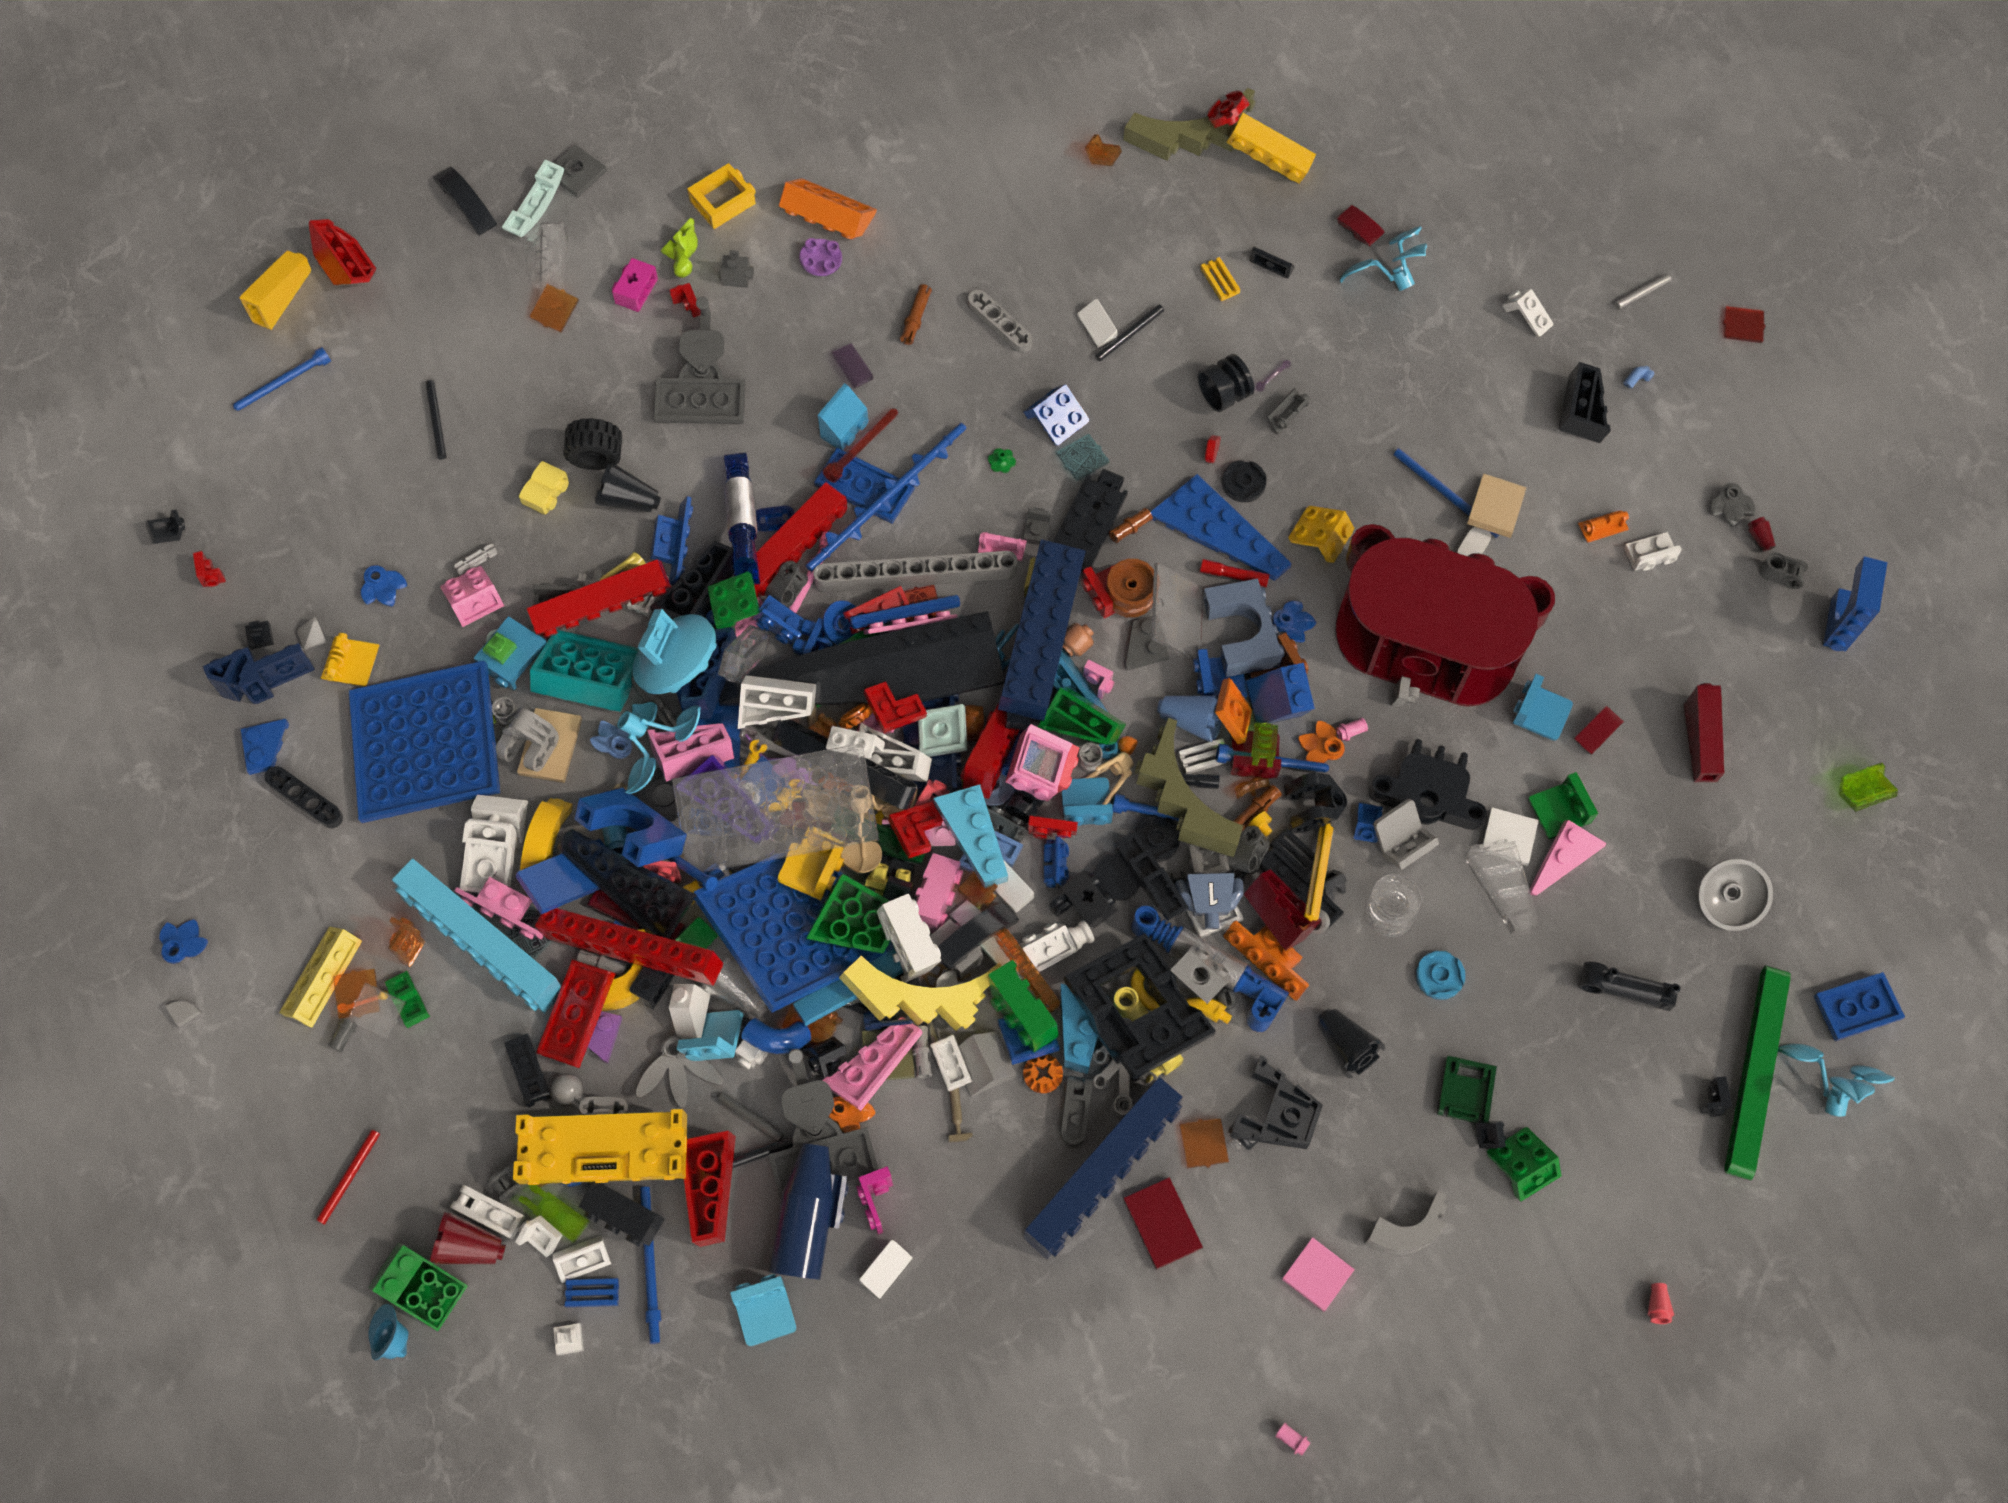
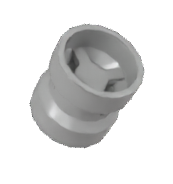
[492,697,517,727]
[1078,742,1103,773]

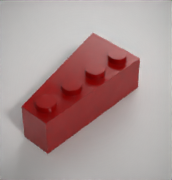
[960,704,1018,799]
[684,1130,736,1247]

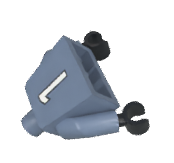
[1170,870,1245,930]

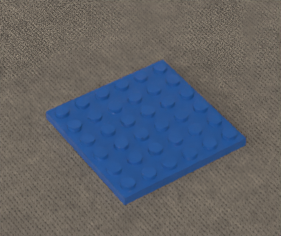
[349,661,500,823]
[694,848,895,1013]

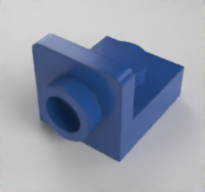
[1354,803,1383,843]

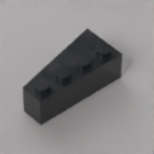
[650,541,740,619]

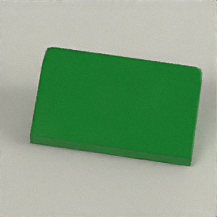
[675,916,718,949]

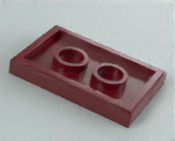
[1123,1177,1203,1270]

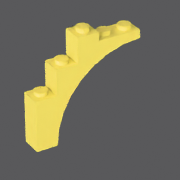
[839,956,1001,1031]

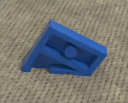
[241,719,289,775]

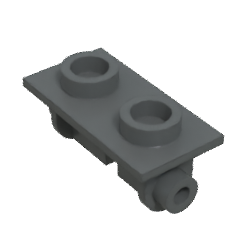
[1267,388,1310,434]
[987,805,1029,843]

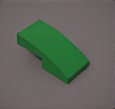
[385,971,430,1029]

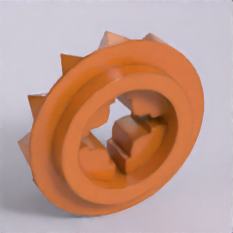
[838,703,872,729]
[1023,1054,1063,1094]

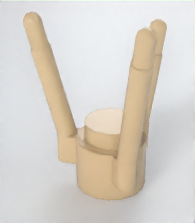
[1085,752,1134,805]

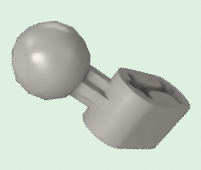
[551,1074,628,1115]

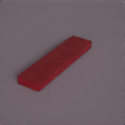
[587,889,685,940]

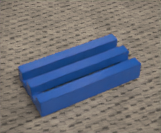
[565,1278,619,1308]

